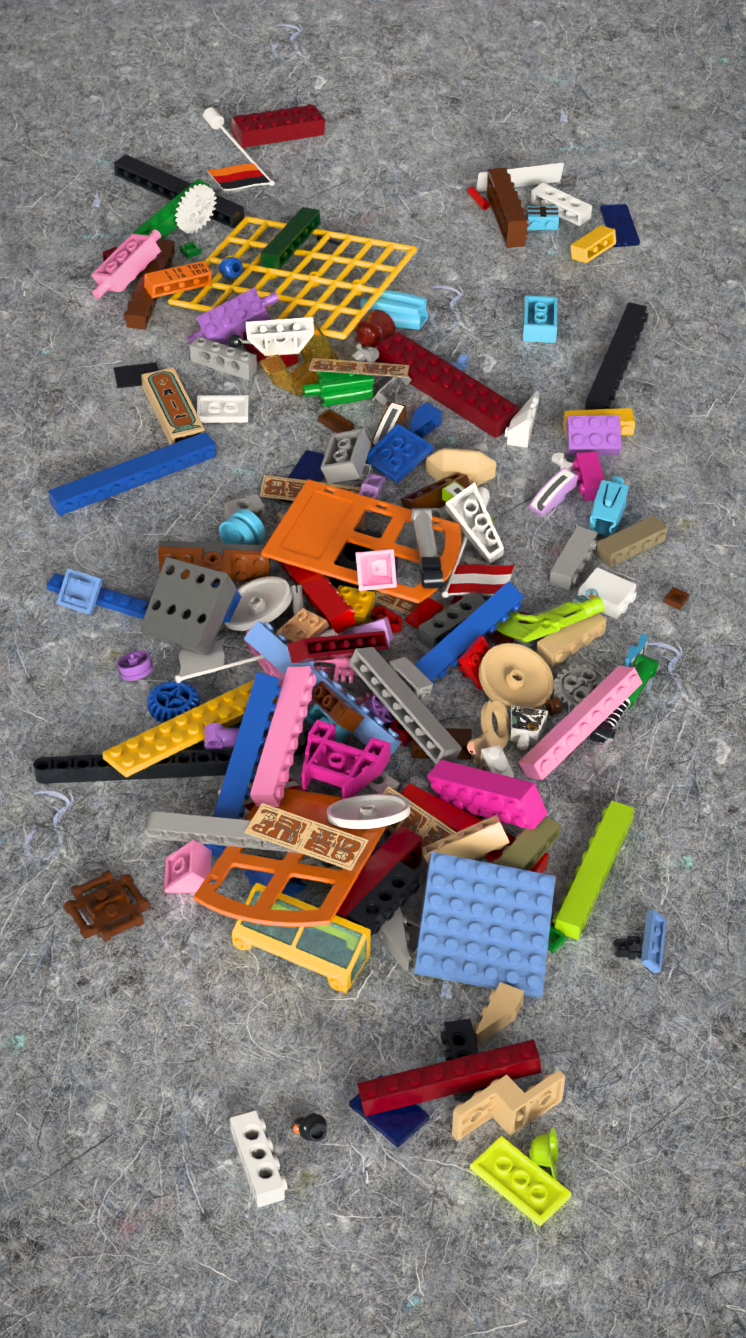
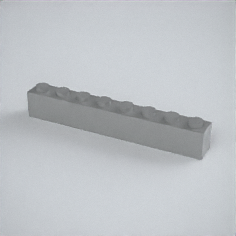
[349,647,462,765]

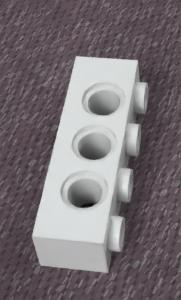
[531,183,592,226]
[230,1111,287,1207]

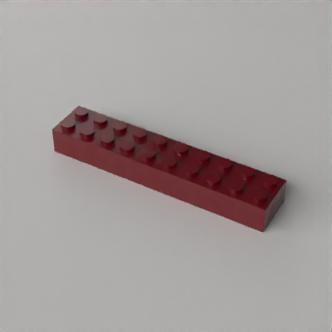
[374,331,520,438]

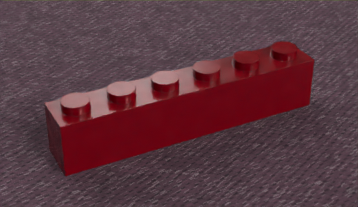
[287,631,389,664]

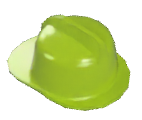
[530,1128,558,1180]

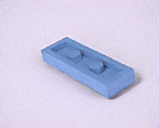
[641,909,667,974]

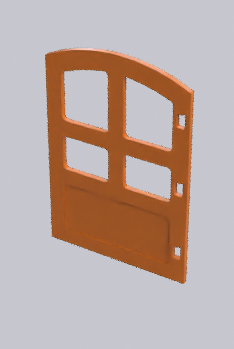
[261,479,461,603]
[194,788,387,927]

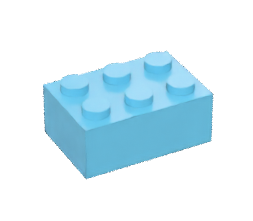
[523,295,558,343]

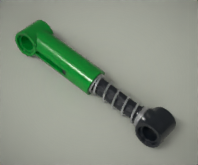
[590,654,659,747]

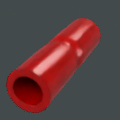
[467,186,490,210]

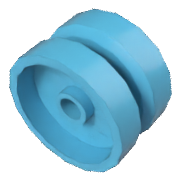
[219,509,266,545]

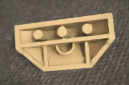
[426,448,496,486]

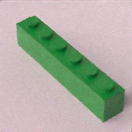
[133,179,209,239]

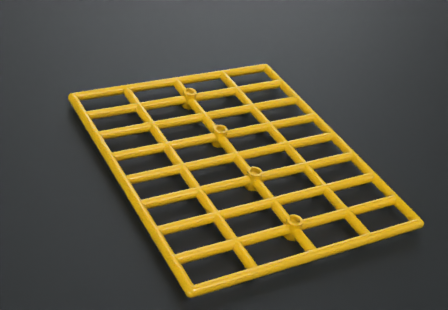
[168,216,417,339]

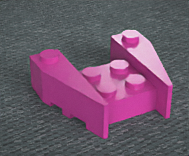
[302,720,390,799]

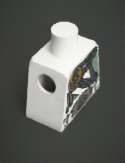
[510,705,548,750]

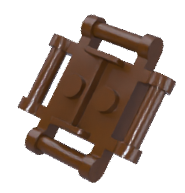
[63,870,151,942]

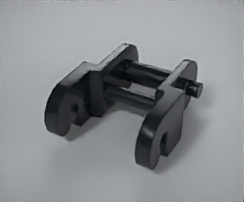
[613,936,642,960]

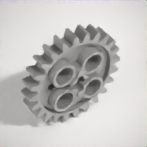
[553,664,608,712]

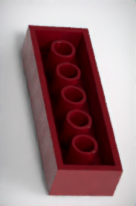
[231,104,325,148]
[336,826,422,942]

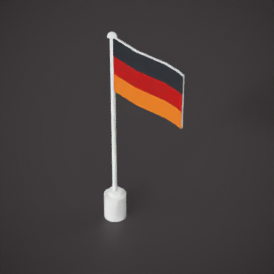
[203,107,275,191]

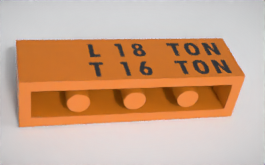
[144,261,212,298]

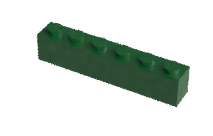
[260,207,321,270]

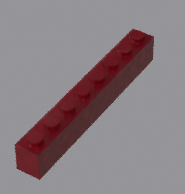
[357,1039,542,1117]

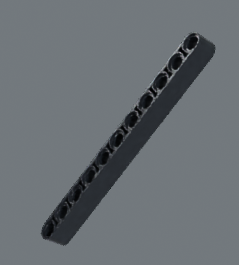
[33,748,234,784]

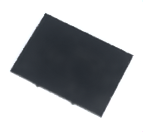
[114,362,158,388]

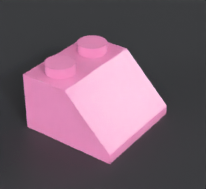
[164,839,212,893]

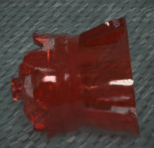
[355,310,395,348]

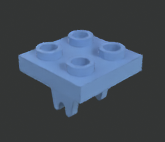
[56,568,103,615]

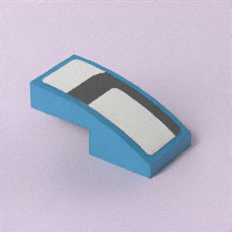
[625,634,648,668]

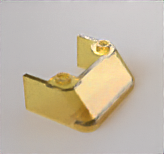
[260,322,339,397]

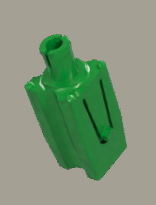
[302,369,374,407]

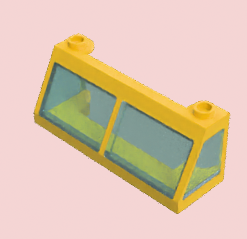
[232,883,371,993]

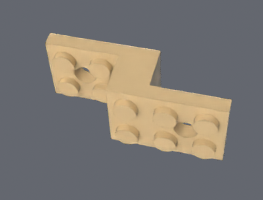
[452,1070,565,1141]

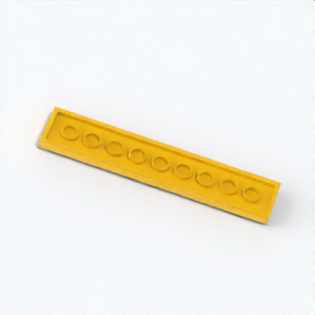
[102,679,280,777]

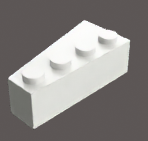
[445,482,504,564]

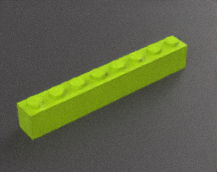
[553,801,635,940]

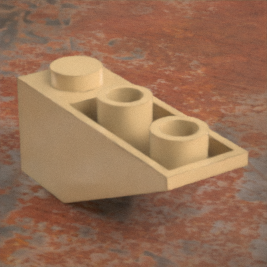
[473,982,524,1046]

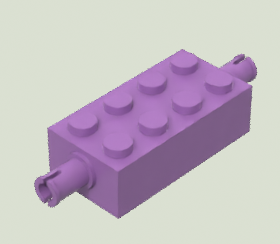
[187,287,280,345]

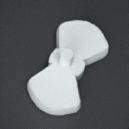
[551,453,573,471]

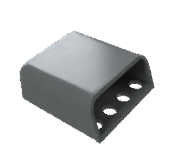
[140,557,236,655]

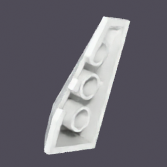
[505,391,540,447]

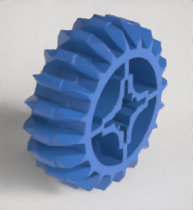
[147,680,200,723]

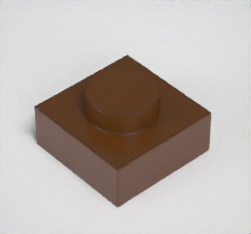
[664,587,690,610]

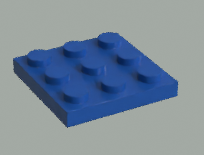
[365,424,434,484]

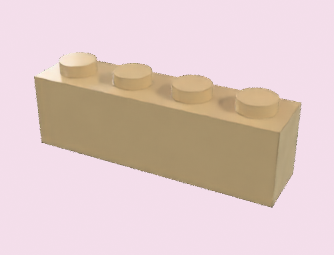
[536,613,607,667]
[422,814,510,865]

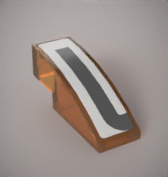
[371,402,407,448]

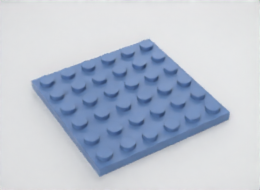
[413,852,556,998]

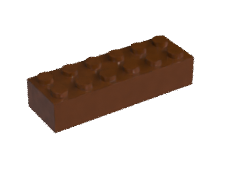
[486,168,529,248]

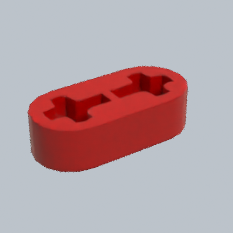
[372,606,403,633]

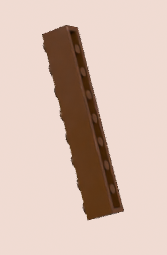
[124,239,175,330]

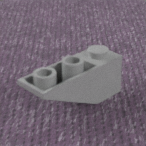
[377,907,412,971]

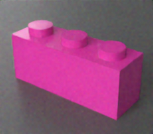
[573,452,605,501]

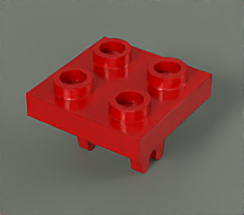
[458,636,491,690]

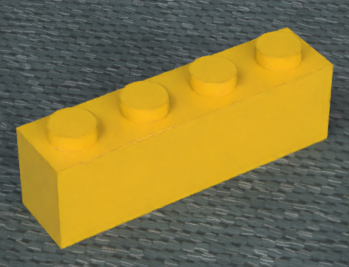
[563,408,635,437]

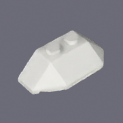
[246,317,314,356]

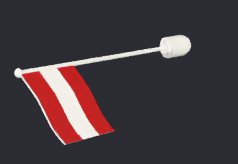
[442,487,515,598]

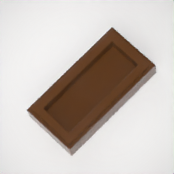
[318,409,354,433]

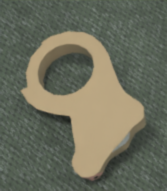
[467,700,510,765]

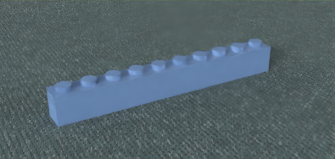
[244,621,402,757]

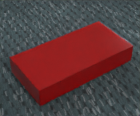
[406,598,443,630]

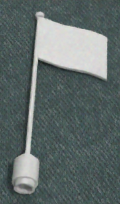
[175,629,343,683]

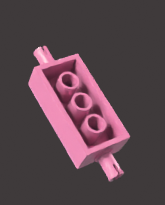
[91,230,161,299]

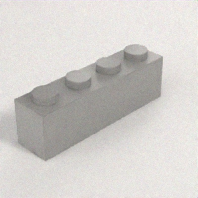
[549,526,599,591]

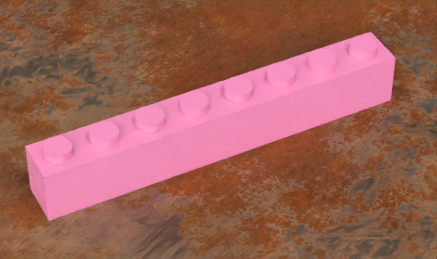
[250,666,316,807]
[519,666,642,780]

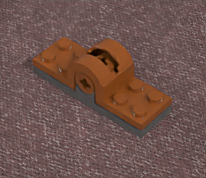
[158,540,271,583]

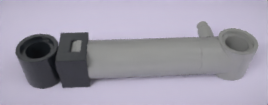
[411,508,443,589]

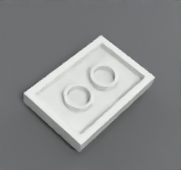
[197,395,249,423]

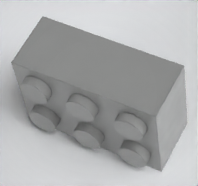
[321,429,371,483]

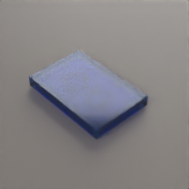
[349,1075,430,1148]

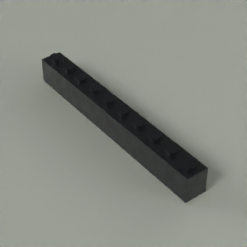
[114,154,244,228]
[585,302,649,410]

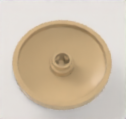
[479,643,554,711]

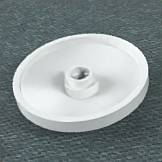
[224,576,292,631]
[327,794,411,829]

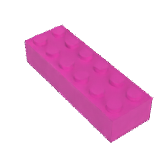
[427,760,547,830]

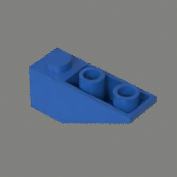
[408,402,442,438]

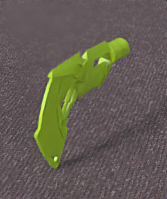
[496,596,605,643]

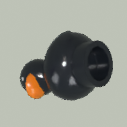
[293,1113,327,1142]

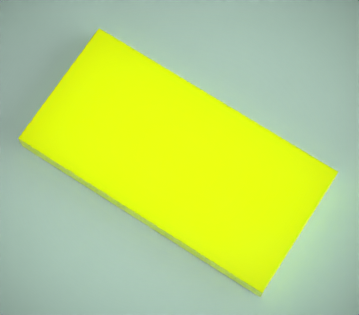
[470,1136,571,1226]

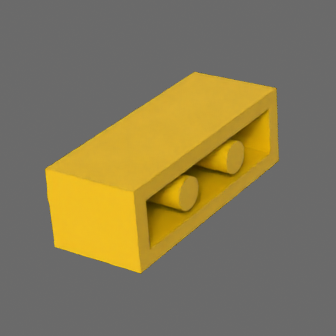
[571,225,616,263]

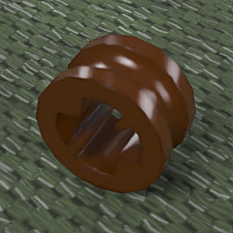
[545,697,562,716]

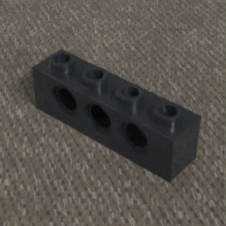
[348,861,420,936]
[440,1019,487,1103]

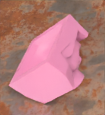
[356,549,397,591]

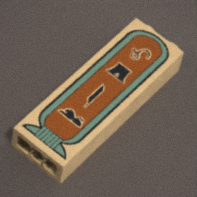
[142,367,205,445]

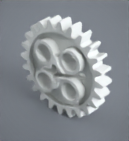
[175,184,217,234]

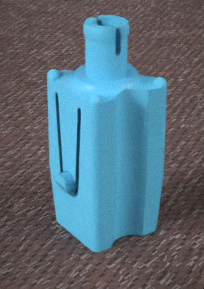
[360,290,428,330]
[589,476,629,538]

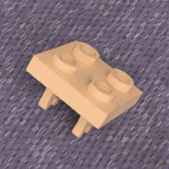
[277,608,330,644]

